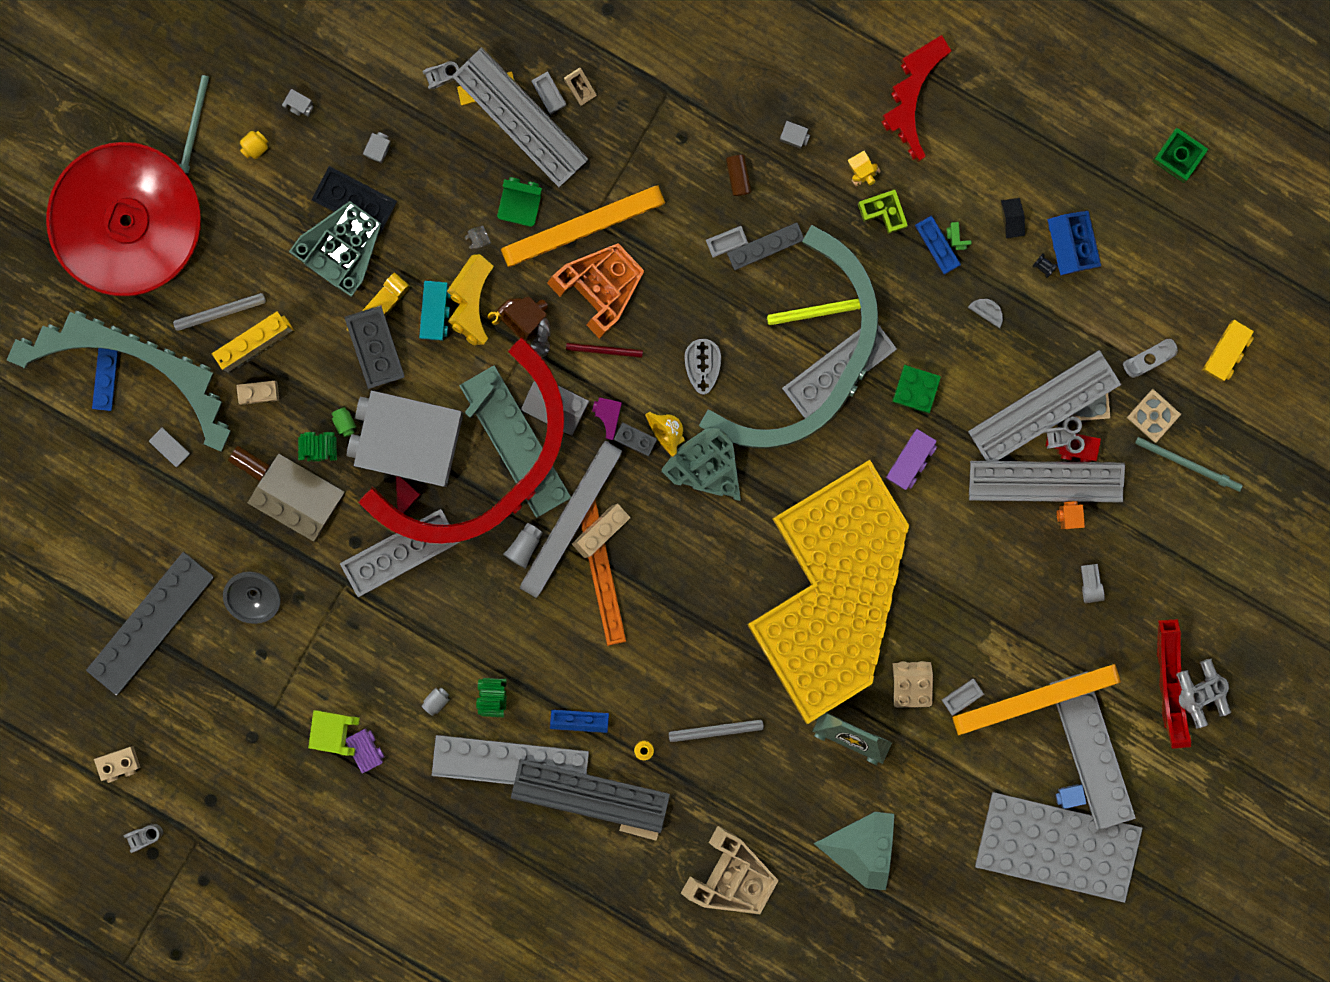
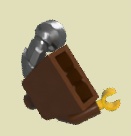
[488,297,551,357]

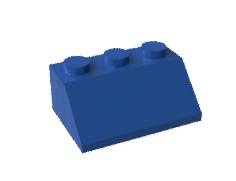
[1047,211,1101,275]

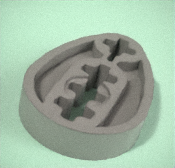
[685,339,721,395]

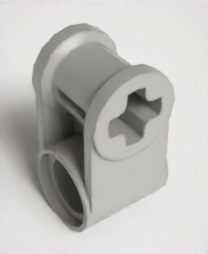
[422,61,460,90]
[123,824,163,853]

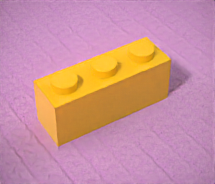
[1202,320,1254,382]

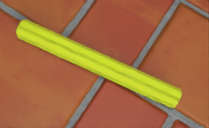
[767,299,861,325]

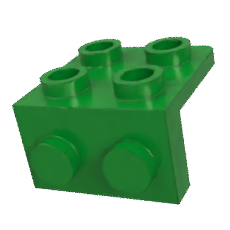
[497,177,543,227]

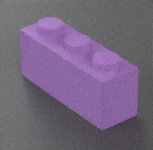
[886,429,937,490]

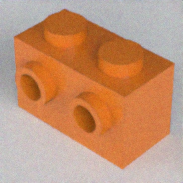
[1056,501,1085,529]

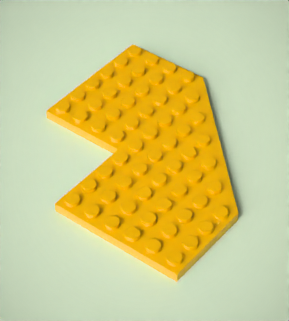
[747,460,909,724]

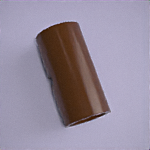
[726,155,752,196]
[228,446,270,481]

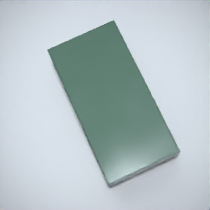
[465,383,495,418]

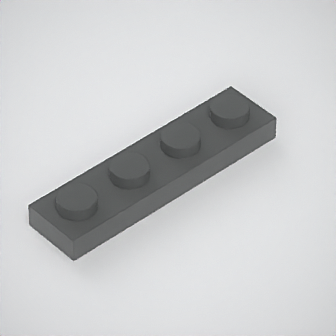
[727,223,804,271]

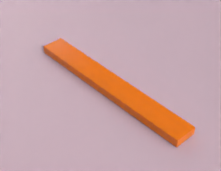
[581,500,626,646]

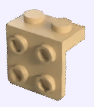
[893,661,933,708]

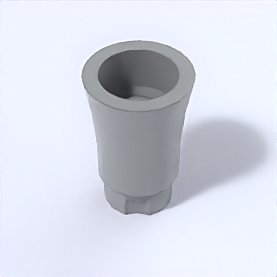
[503,523,543,569]

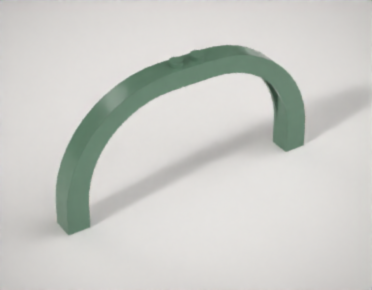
[699,225,878,449]

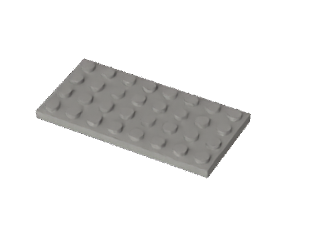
[975,792,1142,903]

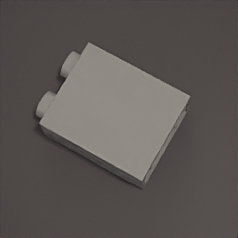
[347,391,464,487]

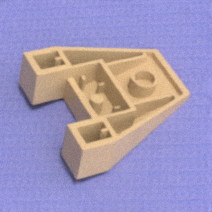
[681,826,778,914]

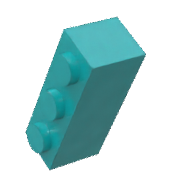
[419,281,451,341]

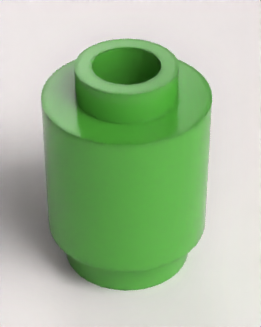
[332,407,357,437]

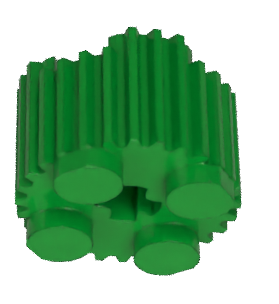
[298,432,337,462]
[476,678,507,717]

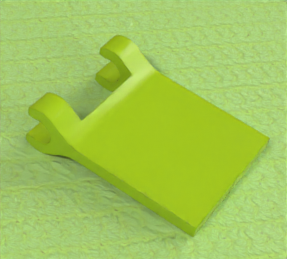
[308,710,360,756]

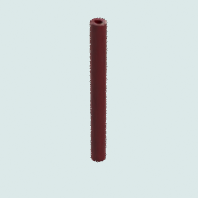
[566,343,643,358]

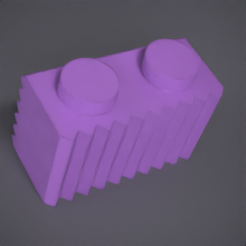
[346,728,385,773]

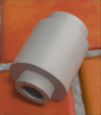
[422,687,450,716]

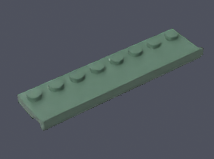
[459,365,571,518]

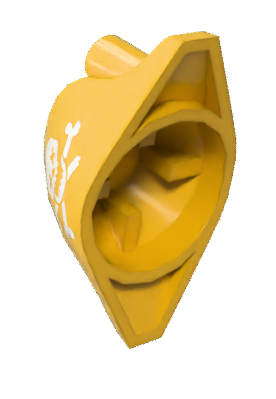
[645,412,685,457]

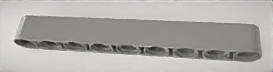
[519,441,622,598]

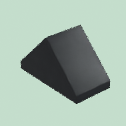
[1001,198,1025,239]

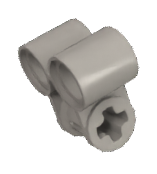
[1045,417,1085,454]

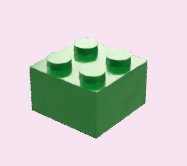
[1152,127,1208,183]
[892,365,941,414]

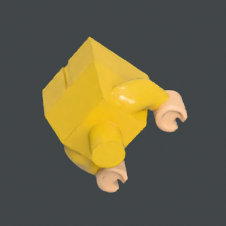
[848,151,881,186]

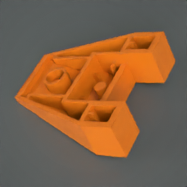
[547,243,644,339]

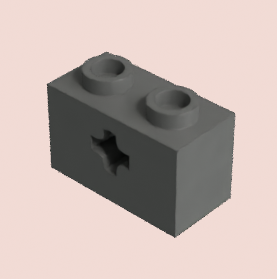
[614,422,657,457]

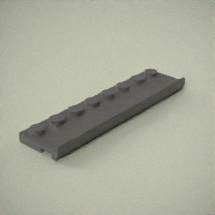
[86,552,214,696]
[511,759,670,833]

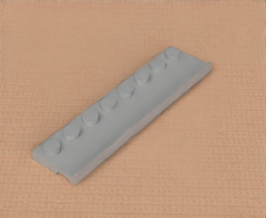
[452,47,588,187]
[968,350,1121,461]
[969,461,1125,502]
[1049,671,1136,831]
[432,735,589,785]

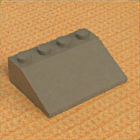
[248,454,345,542]

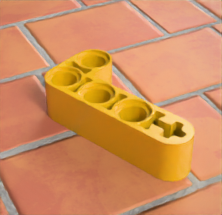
[347,272,410,331]

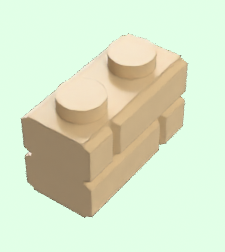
[237,381,279,405]

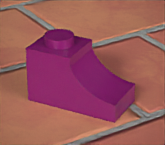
[592,397,622,440]

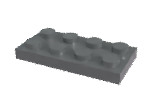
[344,305,405,389]

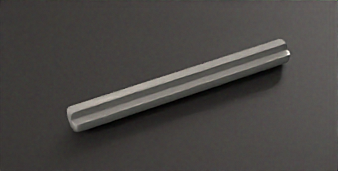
[173,293,266,331]
[669,720,764,742]

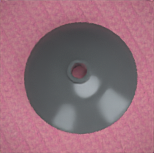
[223,572,281,624]

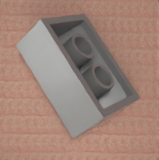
[521,381,589,436]

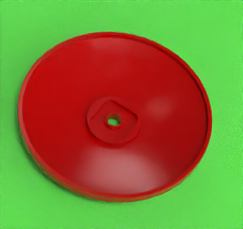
[46,142,201,296]

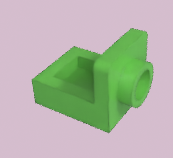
[946,222,972,250]

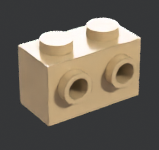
[94,746,141,783]

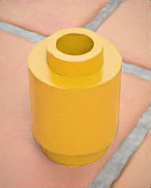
[634,740,654,760]

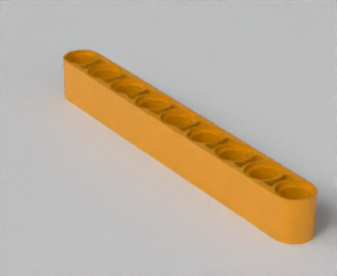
[501,185,666,267]
[952,664,1121,735]

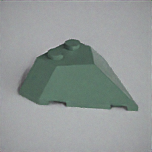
[662,428,741,501]
[814,812,894,890]

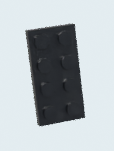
[312,166,397,235]

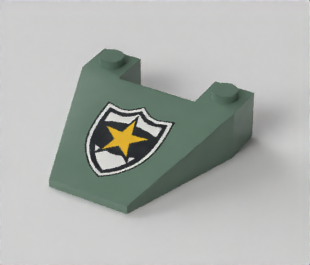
[812,712,892,765]

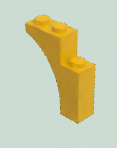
[447,254,494,345]

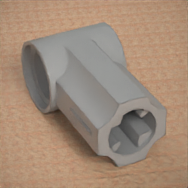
[1081,564,1104,603]

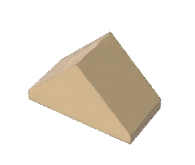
[564,68,597,106]

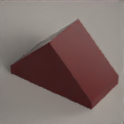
[396,476,421,513]

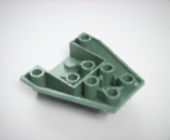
[289,201,381,297]

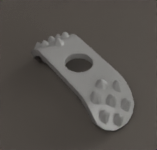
[1123,339,1178,378]

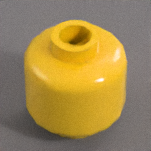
[240,131,269,159]

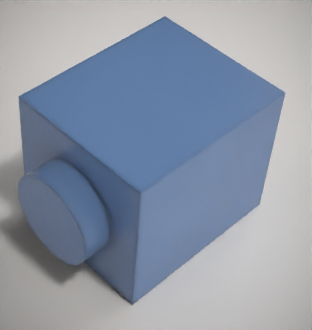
[1056,784,1086,809]

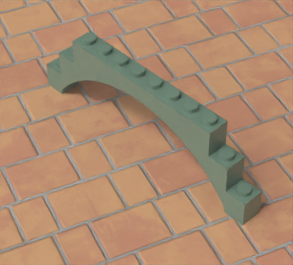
[7,310,231,452]

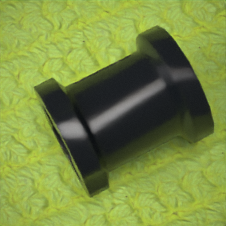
[1032,253,1057,278]

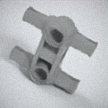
[1176,658,1231,729]

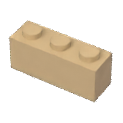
[572,504,630,558]

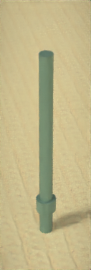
[179,75,209,174]
[1135,437,1243,492]

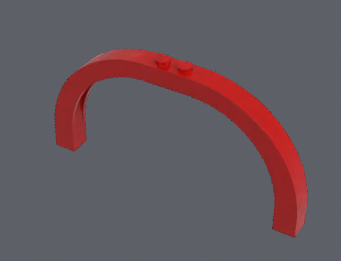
[358,337,564,544]

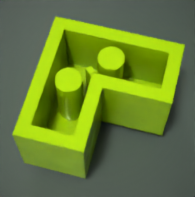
[858,190,908,234]

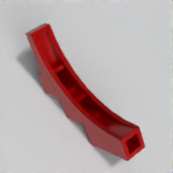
[881,35,952,162]
[1157,619,1191,749]

